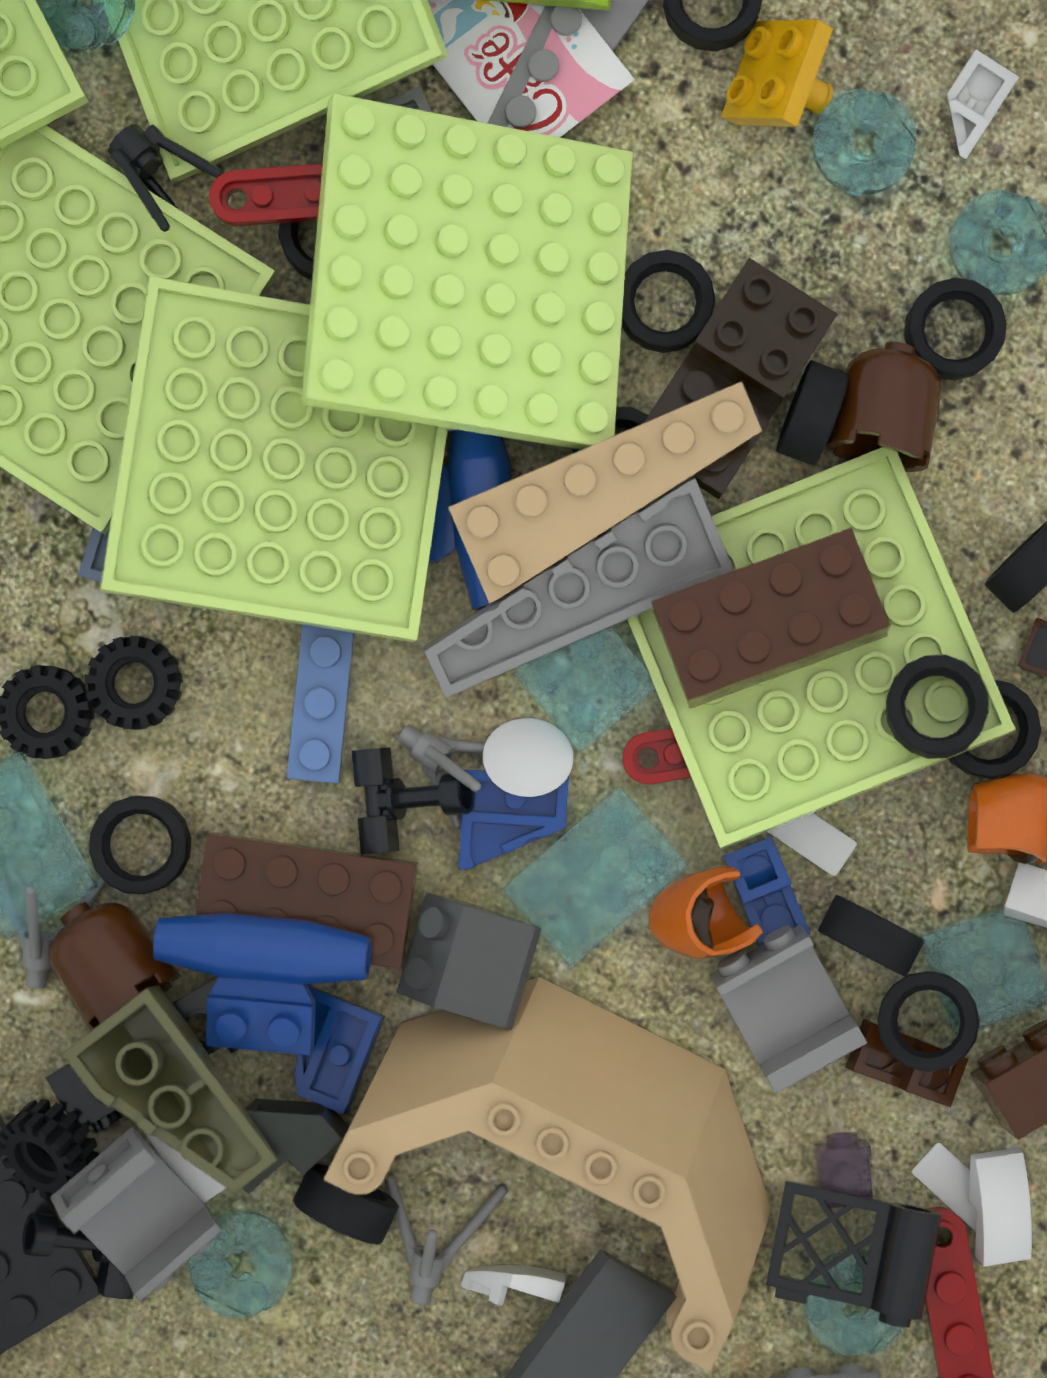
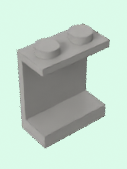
[709,924,867,1094]
[50,1127,222,1301]

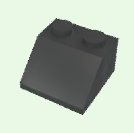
[396,892,542,1029]

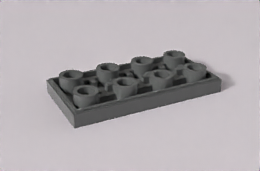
[505,1249,677,1378]

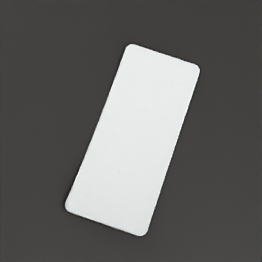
[767,813,857,876]
[912,1143,977,1232]

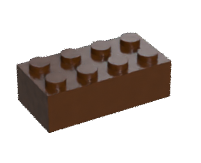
[651,527,890,709]
[196,832,418,969]
[970,1019,1047,1140]

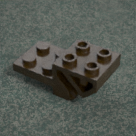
[644,258,838,499]

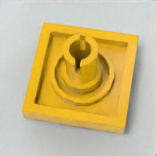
[721,19,834,127]

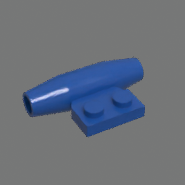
[428,429,512,610]
[153,913,372,1056]

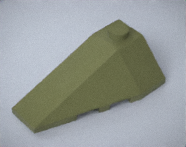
[62,985,278,1193]

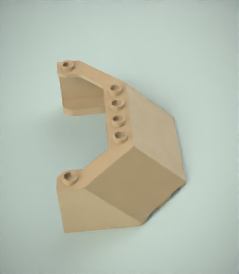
[324,976,772,1372]

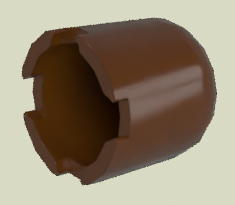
[826,342,941,472]
[49,902,181,1032]

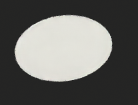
[483,718,573,797]

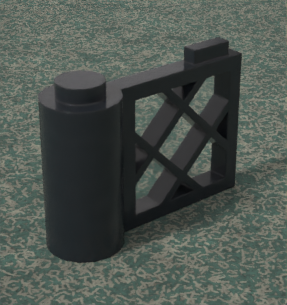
[766,1180,942,1328]

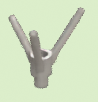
[398,724,485,829]
[0,876,107,989]
[385,1175,508,1305]

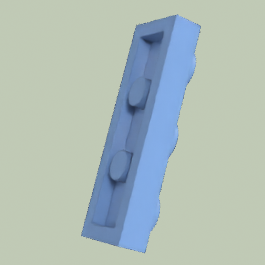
[287,624,355,784]

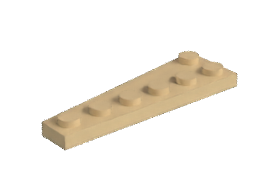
[448,381,762,603]

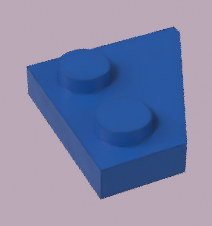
[458,769,569,870]
[294,984,385,1114]

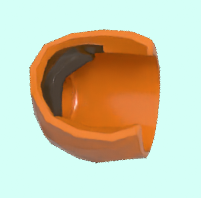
[967,772,1047,864]
[649,865,763,959]

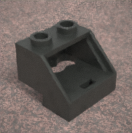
[241,1098,349,1194]

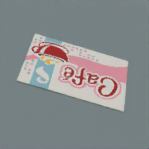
[428,0,635,138]

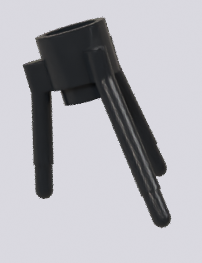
[108,124,224,232]

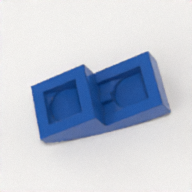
[723,836,811,947]

